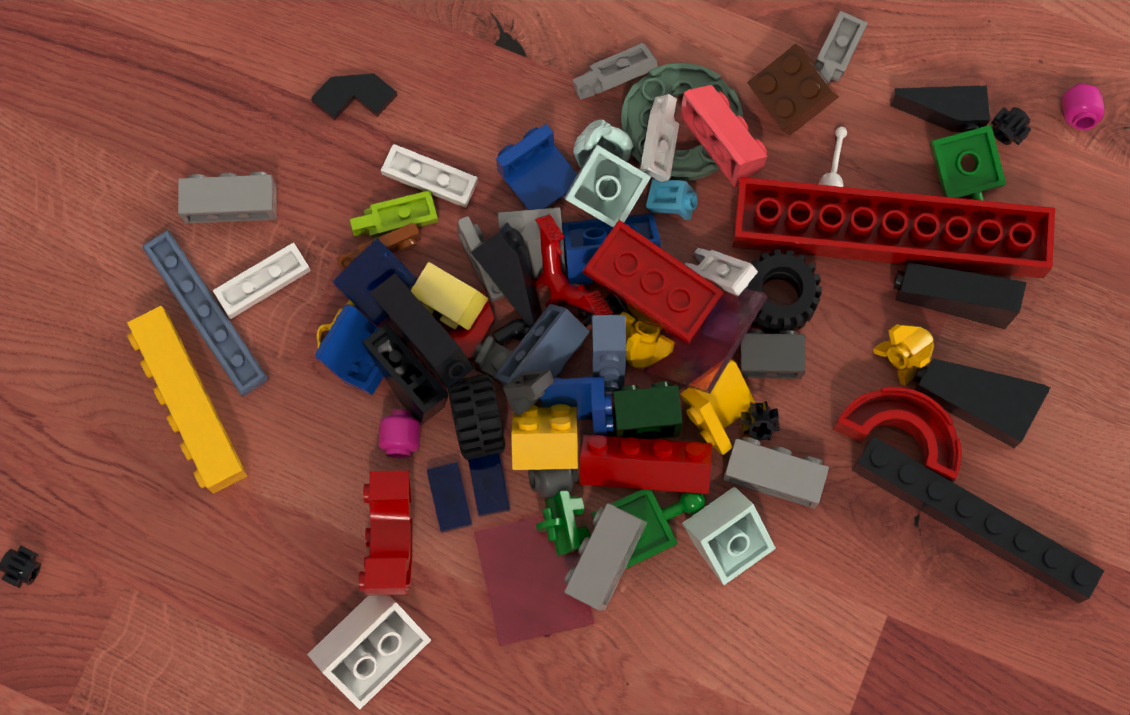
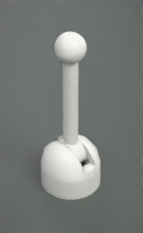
[819,127,847,187]

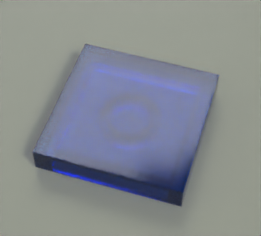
[332,237,418,326]

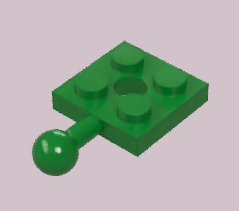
[929,125,1007,201]
[591,489,705,570]

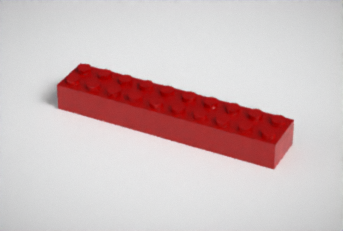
[732,177,1055,278]

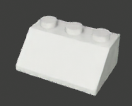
[307,595,431,710]

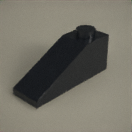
[890,85,990,132]
[471,222,542,327]
[362,323,448,425]

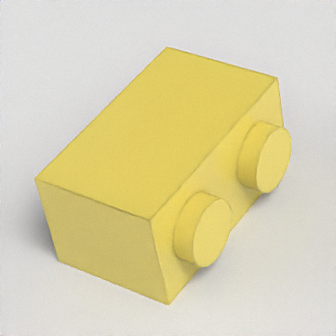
[411,262,488,331]

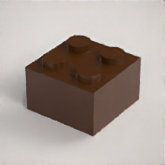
[747,44,839,135]

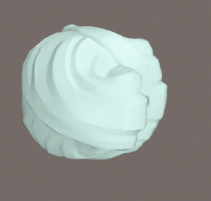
[573,120,633,168]

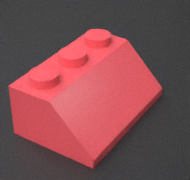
[680,85,767,187]

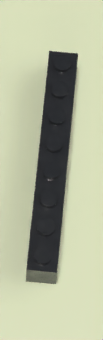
[852,436,1105,603]

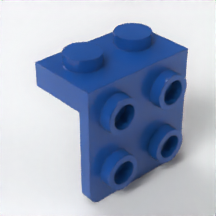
[496,124,577,210]
[315,304,405,395]
[541,376,614,436]

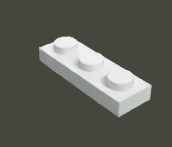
[381,144,478,208]
[213,242,311,319]

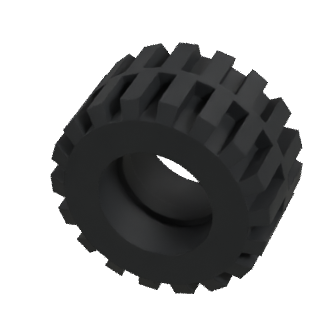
[739,249,822,334]
[448,373,506,460]

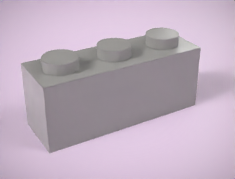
[178,172,277,224]
[723,437,829,509]
[564,503,648,611]

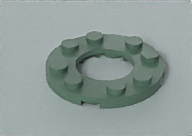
[621,63,743,181]

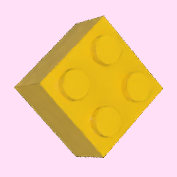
[511,404,578,470]

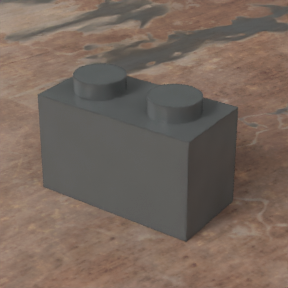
[738,329,805,379]

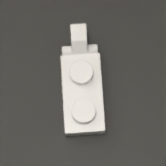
[640,94,679,182]

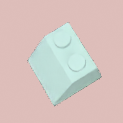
[564,145,651,227]
[682,487,776,585]

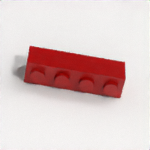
[580,434,712,494]

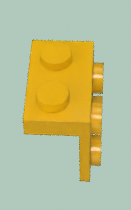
[680,359,755,455]

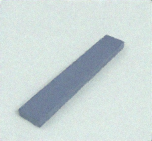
[142,230,269,397]

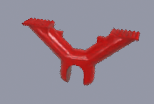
[535,214,613,315]

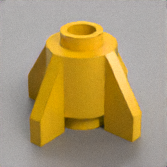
[620,311,675,368]
[873,324,934,385]

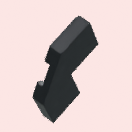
[311,73,398,120]

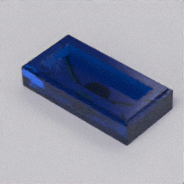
[468,453,510,517]
[427,462,473,533]

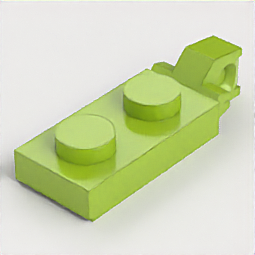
[350,191,438,238]

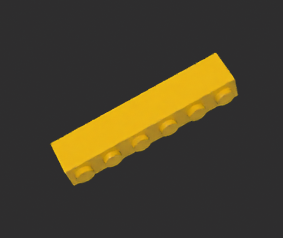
[127,306,248,494]

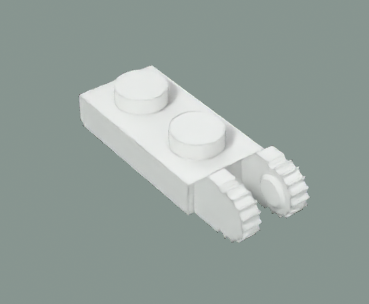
[685,248,758,296]

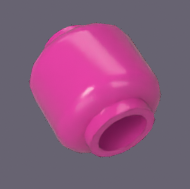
[1062,83,1105,131]
[378,410,421,458]

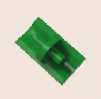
[536,491,591,556]

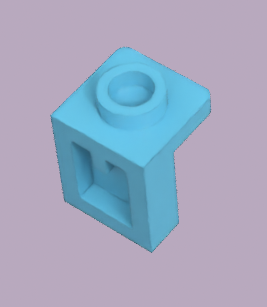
[646,179,698,220]

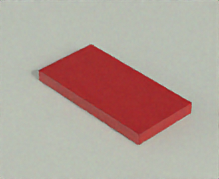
[582,220,724,345]

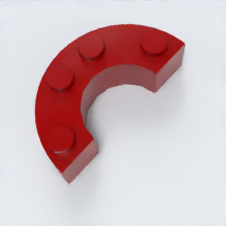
[832,387,962,482]
[359,470,413,596]

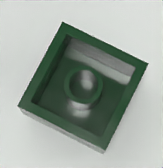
[612,382,683,439]

